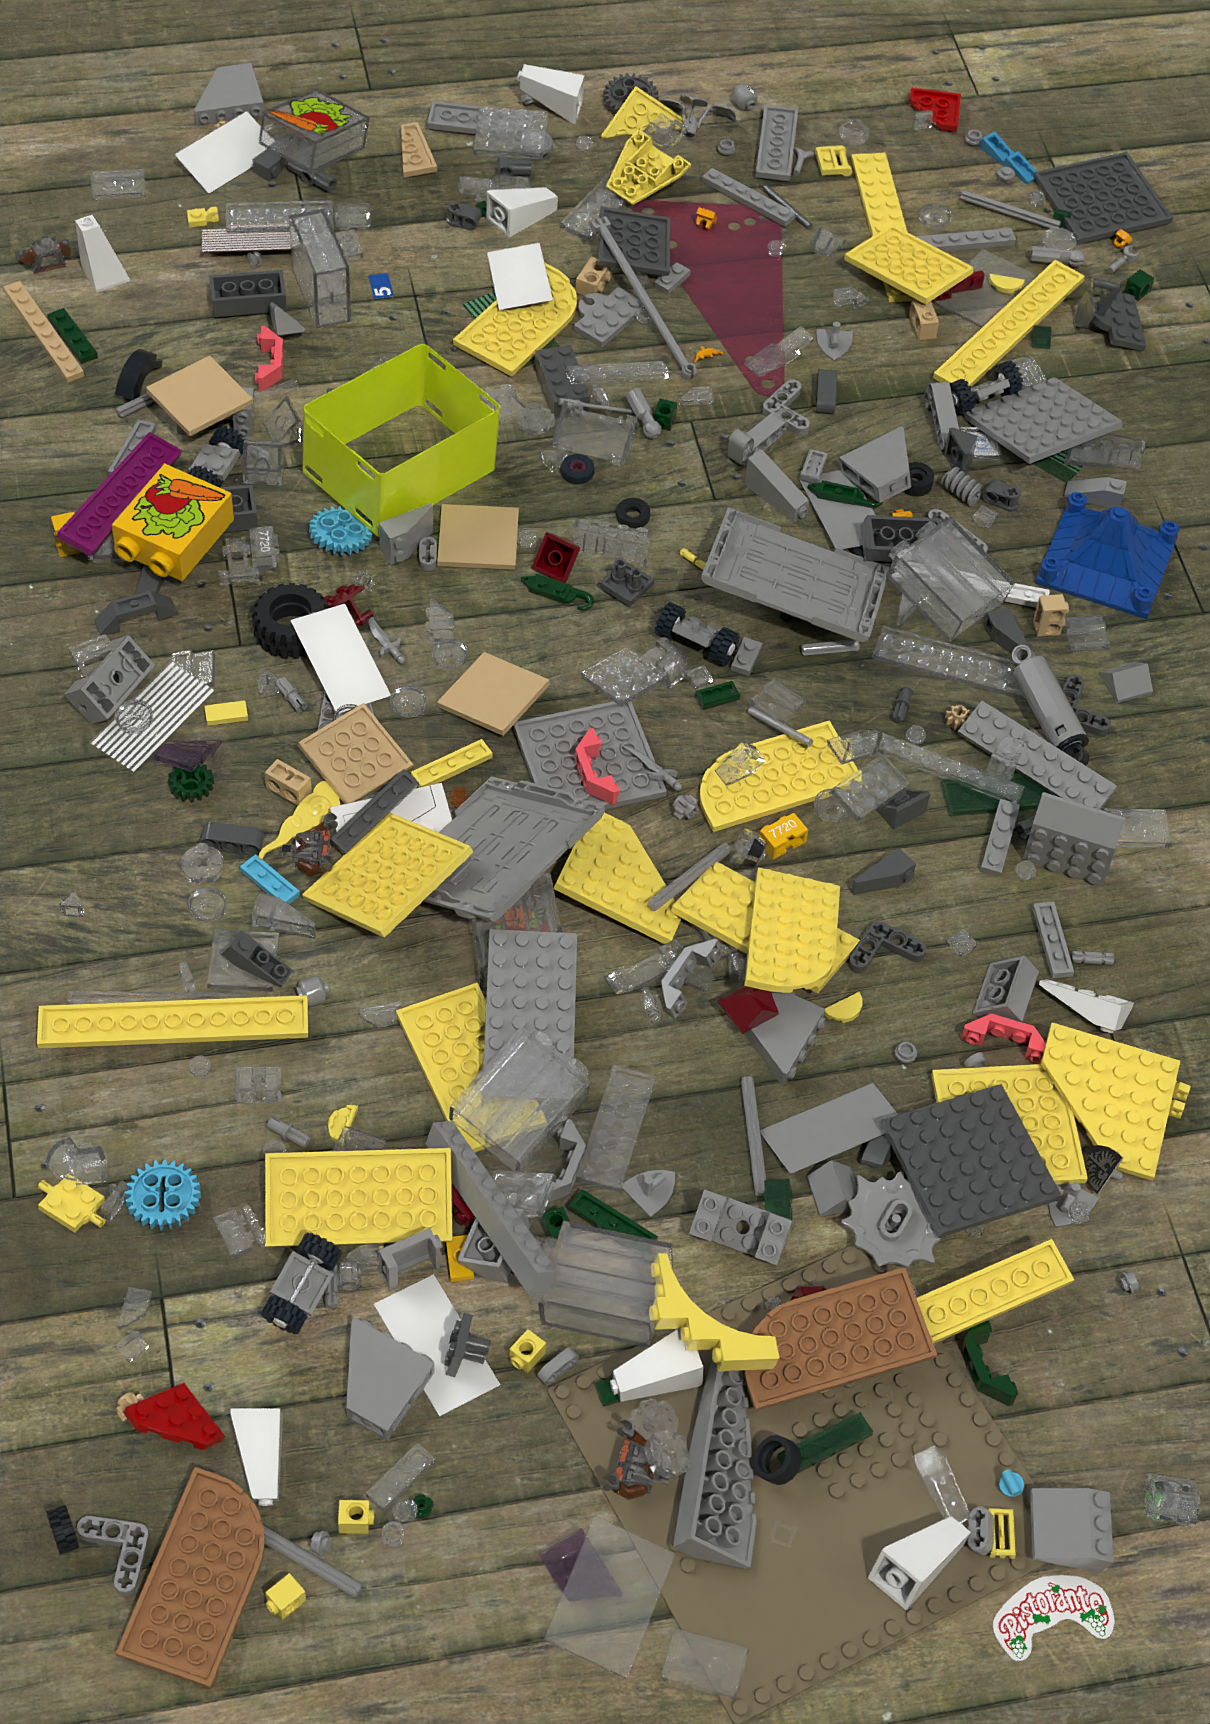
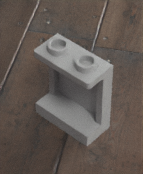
[379,1228,442,1291]

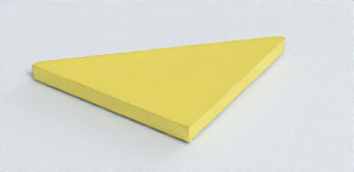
[600,86,683,140]

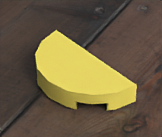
[989,274,1025,294]
[824,992,862,1023]
[328,1105,358,1146]

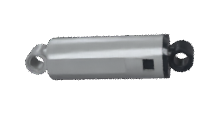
[1012,645,1090,766]

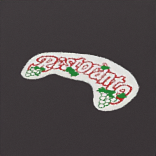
[993,1575,1115,1661]

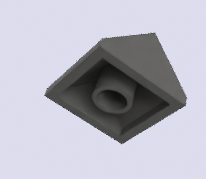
[944,427,978,477]
[874,789,930,830]

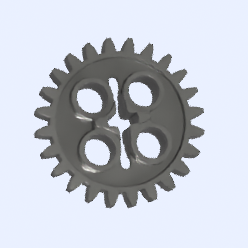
[603,73,659,115]

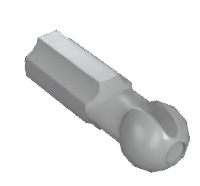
[1031,246,1085,267]
[626,388,661,439]

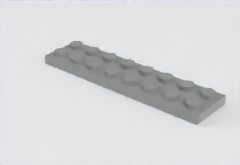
[958,701,1117,810]

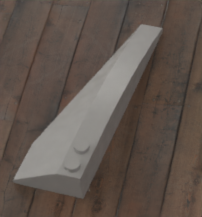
[673,1358,757,1569]

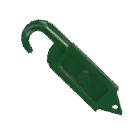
[808,480,883,508]
[521,573,594,611]

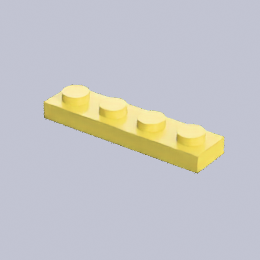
[411,739,493,788]

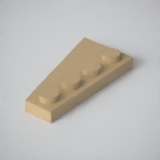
[401,122,437,178]

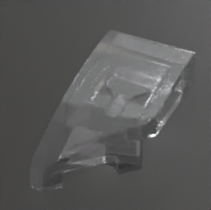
[833,287,870,308]
[101,1180,127,1222]

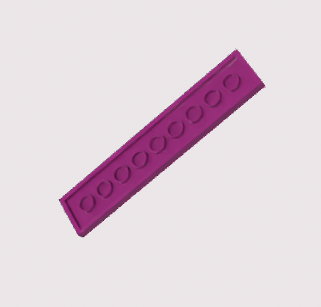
[56,432,182,557]

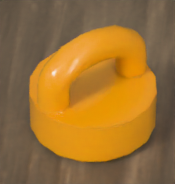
[1114,229,1132,248]

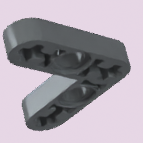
[1062,674,1111,736]
[849,921,927,973]

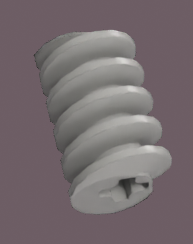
[940,467,982,506]

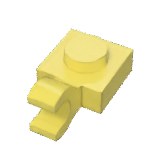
[187,207,219,228]

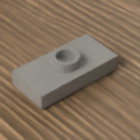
[800,449,828,483]

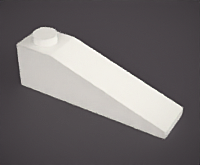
[1039,979,1134,1033]

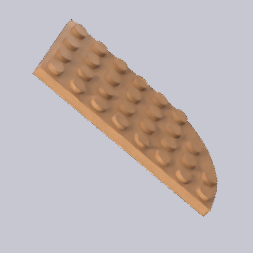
[744,1267,937,1411]
[115,1467,265,1689]

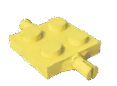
[38,1174,106,1233]

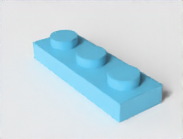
[240,854,300,908]

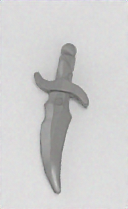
[368,617,405,664]
[623,746,682,791]

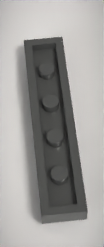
[330,769,419,855]

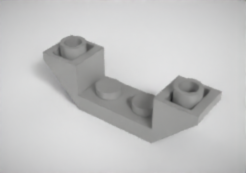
[661,939,723,1019]
[534,1119,586,1206]

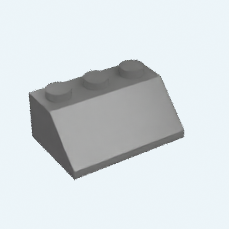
[973,955,1039,1022]
[457,1208,531,1283]

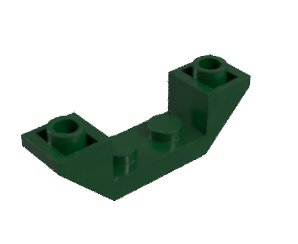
[961,1320,1018,1406]

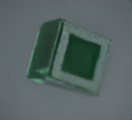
[1053,208,1072,231]
[1031,325,1051,349]

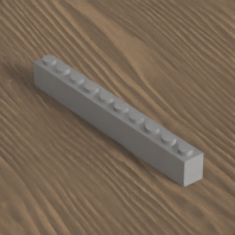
[426,1121,557,1295]

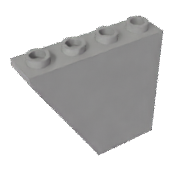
[194,63,264,125]
[839,426,911,503]
[744,992,826,1086]
[346,1317,435,1441]

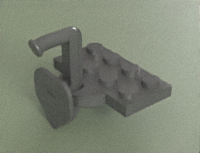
[1075,278,1146,351]

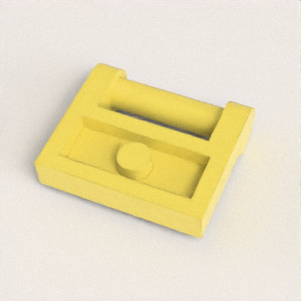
[815,146,852,177]

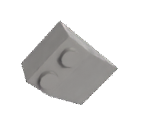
[379,503,433,565]

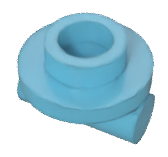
[999,1469,1024,1497]

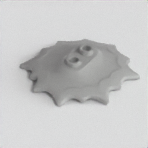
[841,1172,941,1268]

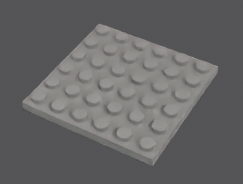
[964,378,1122,464]
[513,698,667,810]

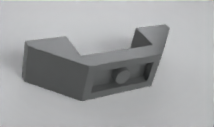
[94,590,178,636]

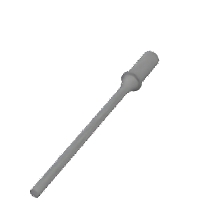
[558,398,635,414]

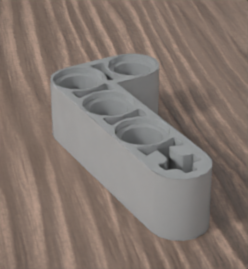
[924,381,959,450]
[727,413,788,467]

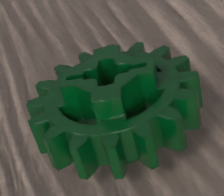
[168,761,214,802]

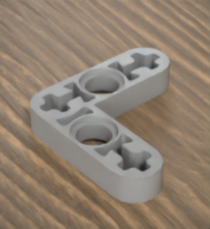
[762,380,810,436]
[77,1516,149,1597]

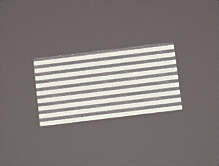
[90,662,214,772]

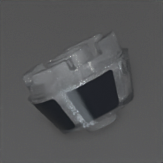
[729,827,767,869]

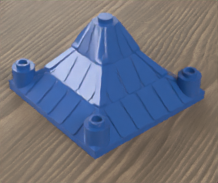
[1035,492,1179,619]

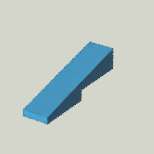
[978,131,1036,185]

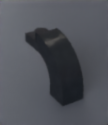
[115,349,163,400]

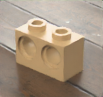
[576,257,612,295]
[909,299,939,340]
[1033,594,1069,637]
[265,759,312,806]

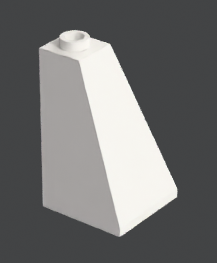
[518,64,584,124]
[486,188,558,238]
[75,215,130,293]
[610,1329,703,1402]
[231,1409,283,1506]
[868,1516,971,1611]

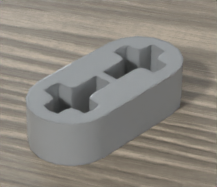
[419,537,437,571]
[537,1347,579,1385]
[968,1506,994,1555]

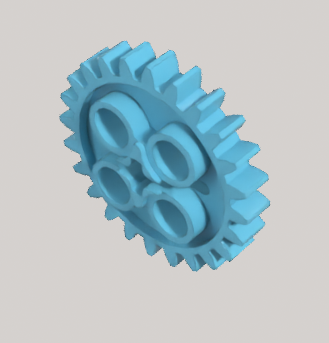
[309,506,372,555]
[125,1159,201,1231]

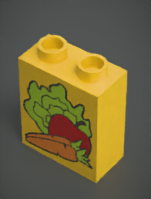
[112,463,234,582]

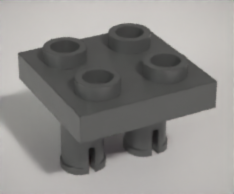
[599,558,655,607]
[444,1313,491,1377]

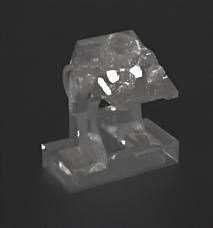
[219,537,260,585]

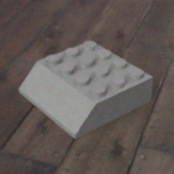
[1022,792,1125,886]

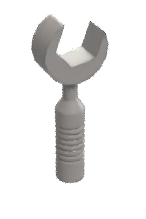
[1107,245,1139,273]

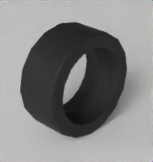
[754,1435,801,1485]

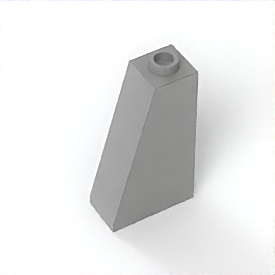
[745,450,809,522]

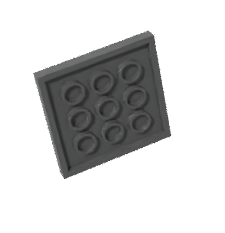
[598,206,670,276]

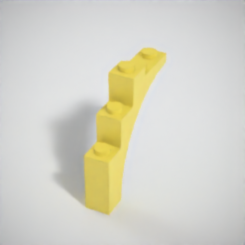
[649,1253,780,1371]

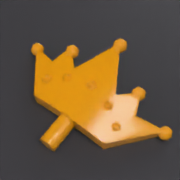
[694,346,723,363]

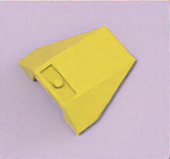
[606,129,691,205]

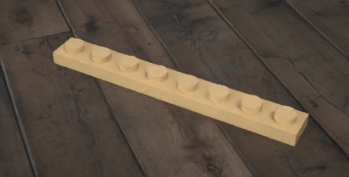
[3,281,84,383]

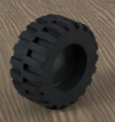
[252,583,328,659]

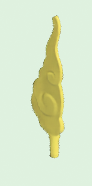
[258,781,340,860]

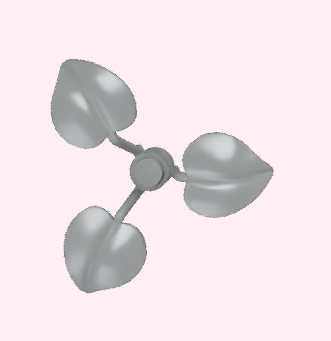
[659,94,736,137]

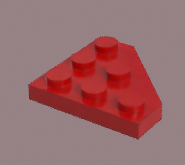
[909,87,961,132]
[123,1383,225,1450]

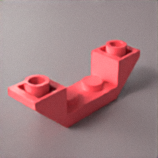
[255,326,284,392]
[575,728,620,805]
[961,1014,1046,1064]

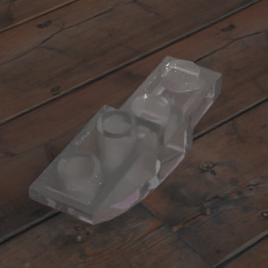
[458,174,531,201]
[745,326,813,375]

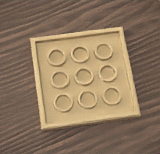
[146,355,253,436]
[437,504,519,570]
[437,652,550,736]
[297,703,414,804]

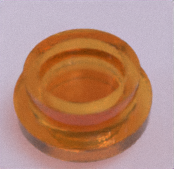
[450,787,470,807]

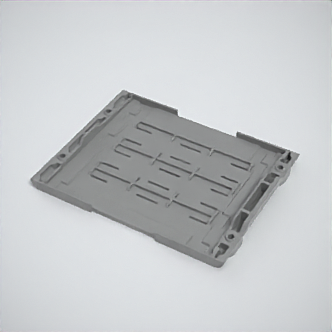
[701,507,890,642]
[423,776,605,922]

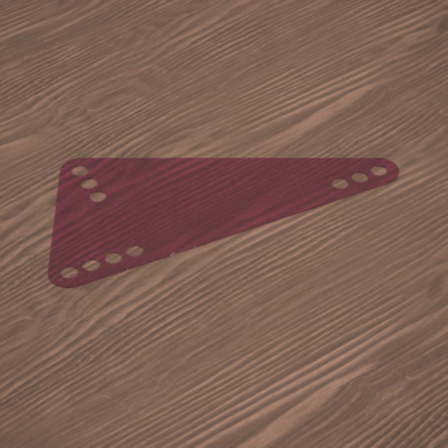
[632,200,784,396]

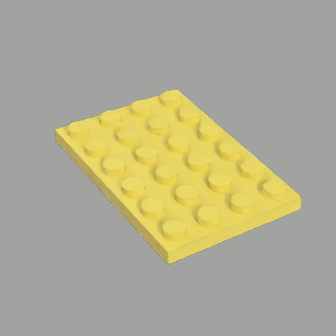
[844,224,973,304]

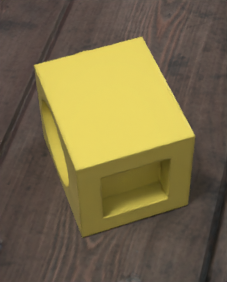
[509,1329,546,1373]
[338,1500,374,1534]
[265,1573,306,1620]

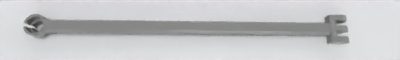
[589,216,697,380]

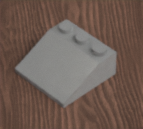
[1030,1488,1114,1573]

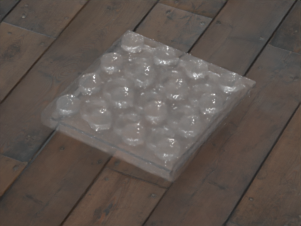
[473,107,548,159]

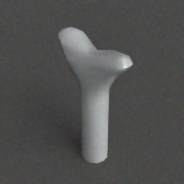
[793,147,815,176]

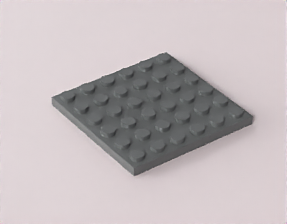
[1034,152,1173,244]
[881,1084,1062,1238]

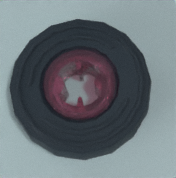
[561,454,594,484]

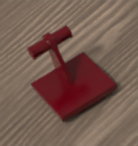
[324,584,374,627]

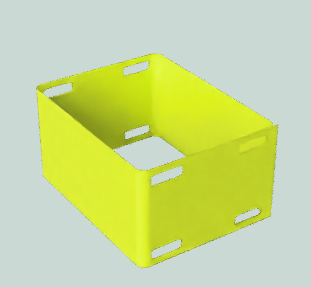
[303,344,500,537]

